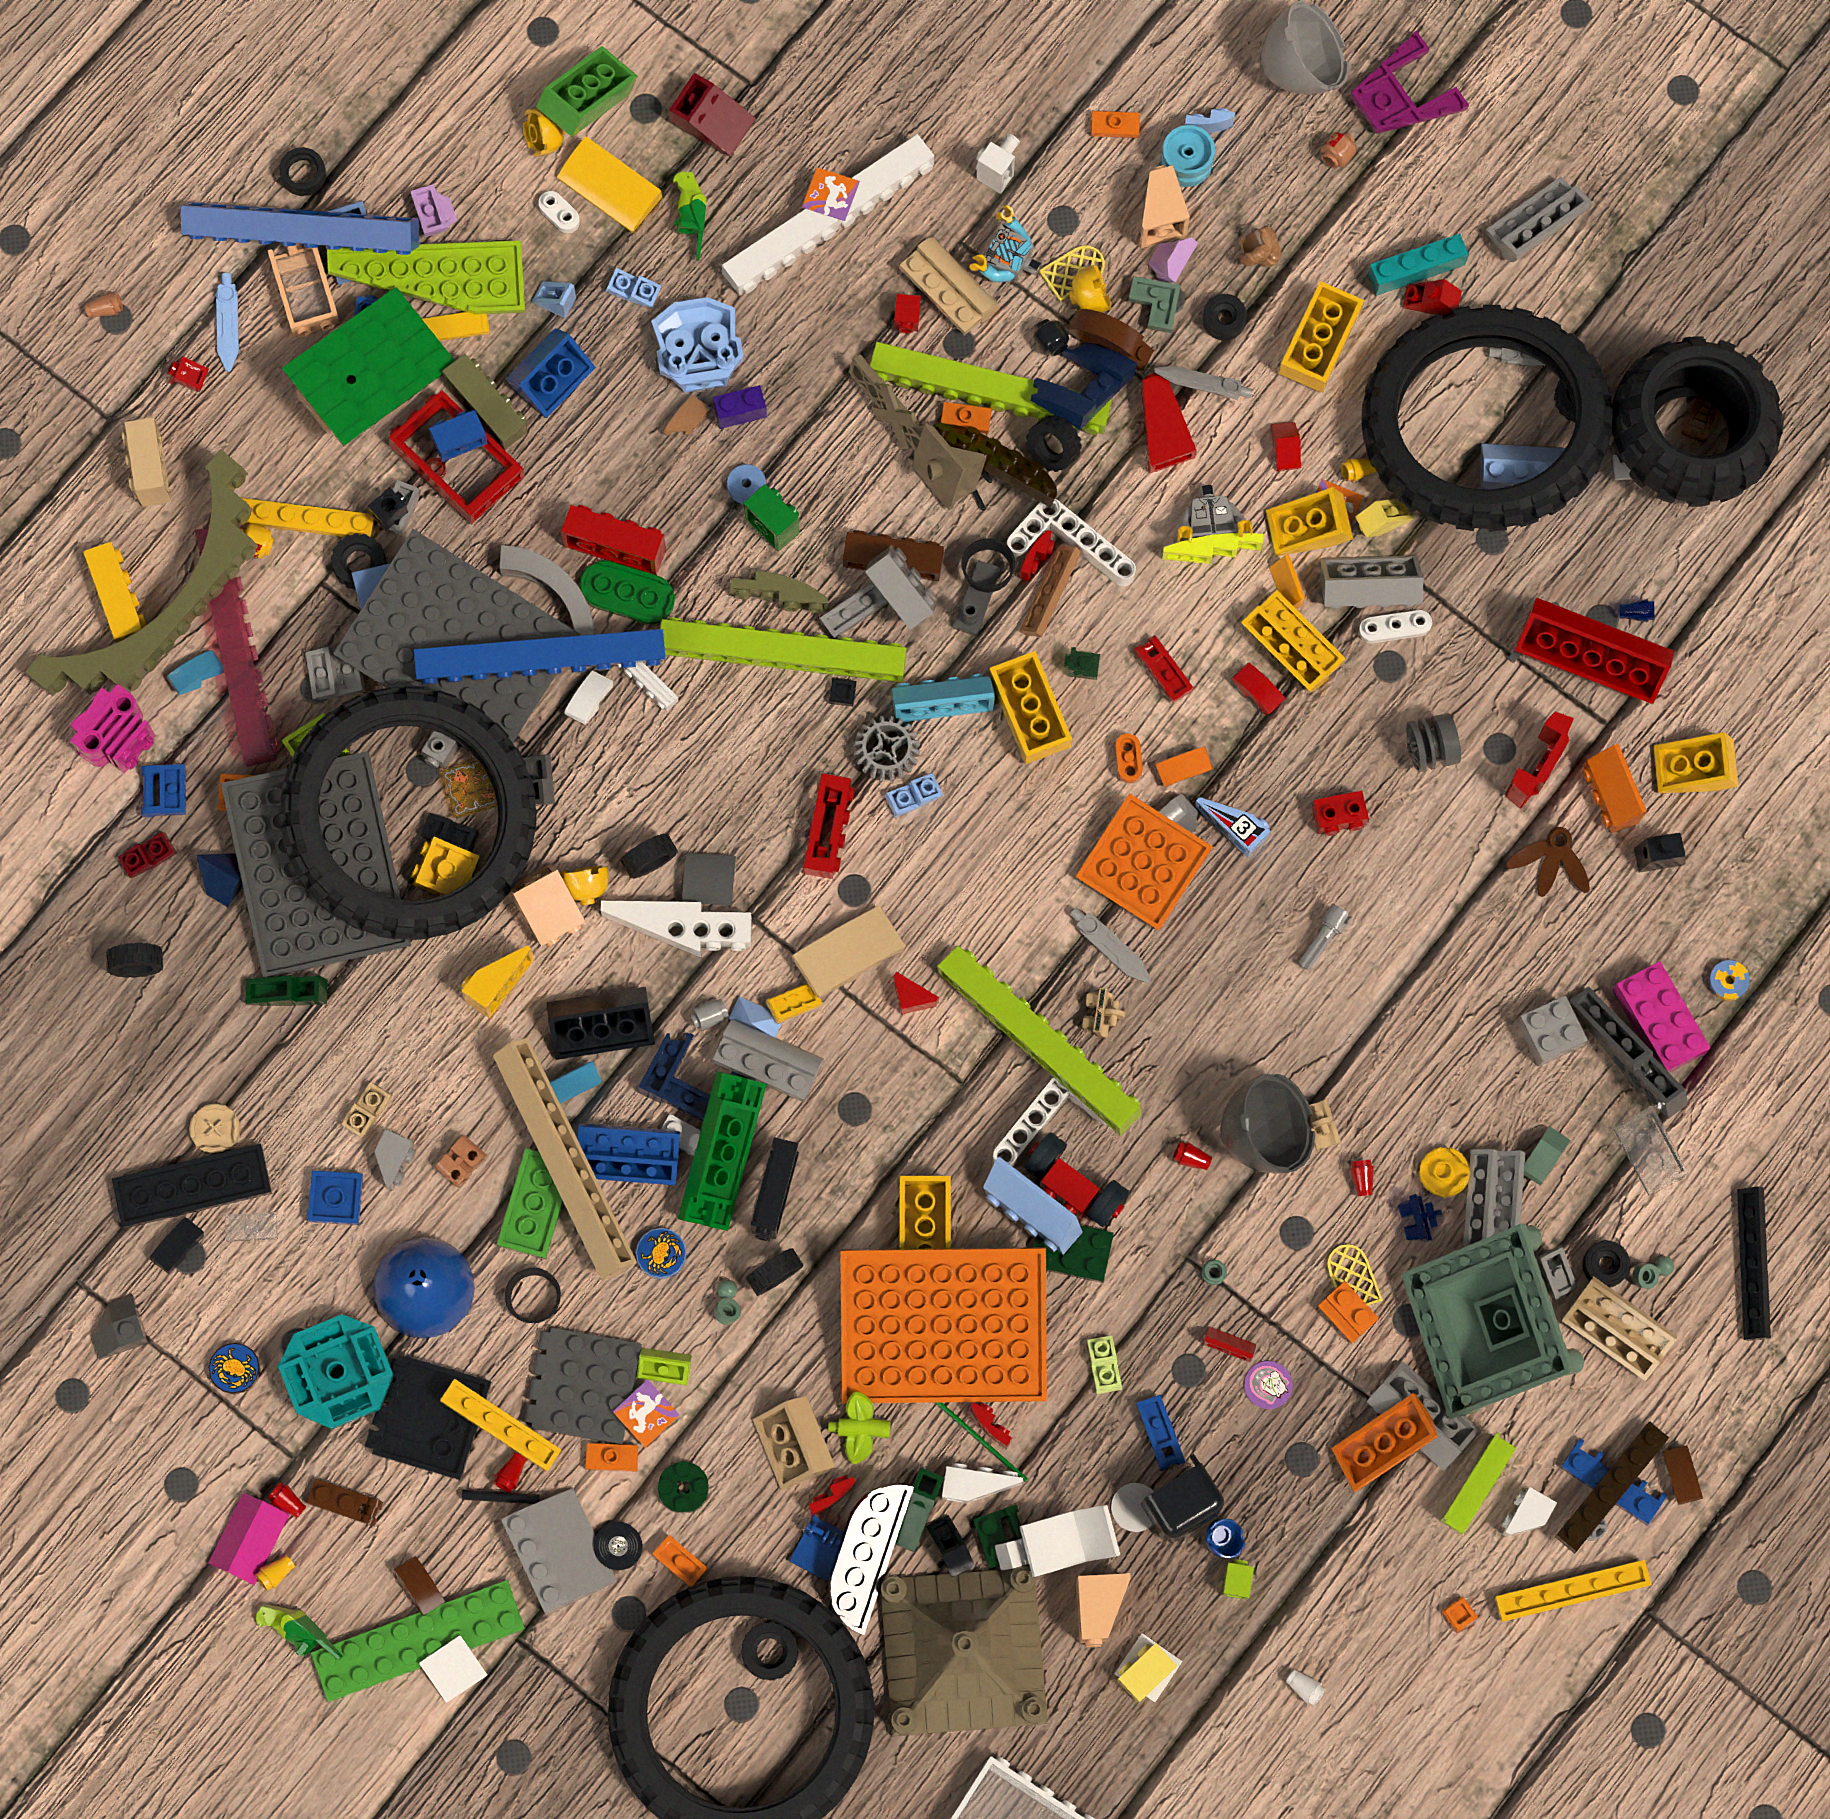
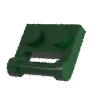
[973,1505,1022,1569]

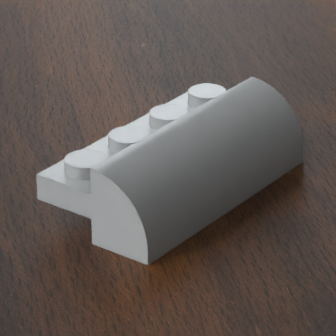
[1486,176,1592,262]
[712,1019,825,1102]
[1463,1149,1525,1248]

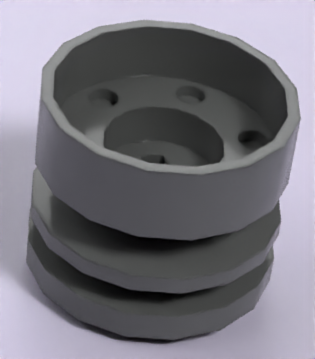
[1406,713,1461,772]

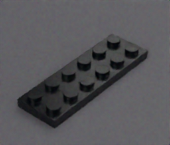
[112,1143,273,1229]

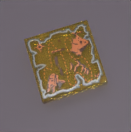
[441,760,497,819]

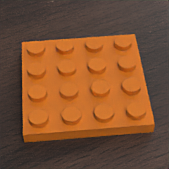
[1075,793,1213,931]

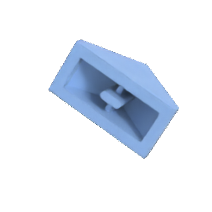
[532,281,576,318]

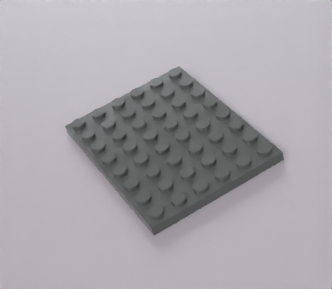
[333,529,581,743]
[221,751,411,978]

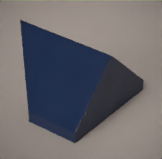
[196,853,243,908]

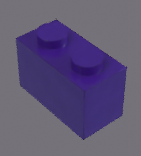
[713,385,767,429]

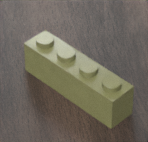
[442,354,528,450]

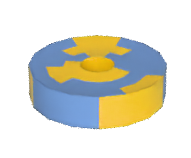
[1708,960,1750,1001]

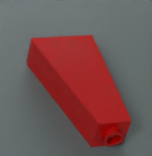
[1141,373,1197,474]

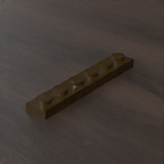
[1555,1421,1670,1554]

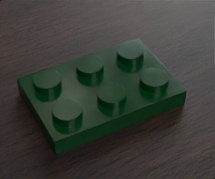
[1033,1225,1114,1283]

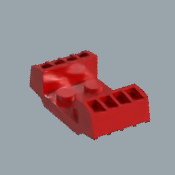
[1506,711,1574,809]

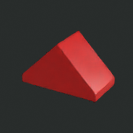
[1270,422,1301,471]
[893,972,939,1015]

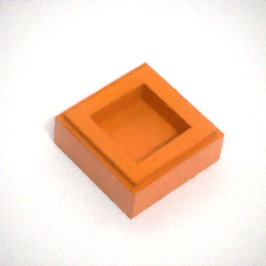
[1441,1596,1478,1633]

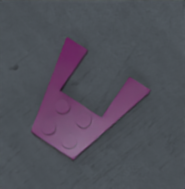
[1350,30,1469,134]

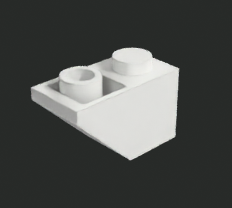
[1502,1487,1557,1537]

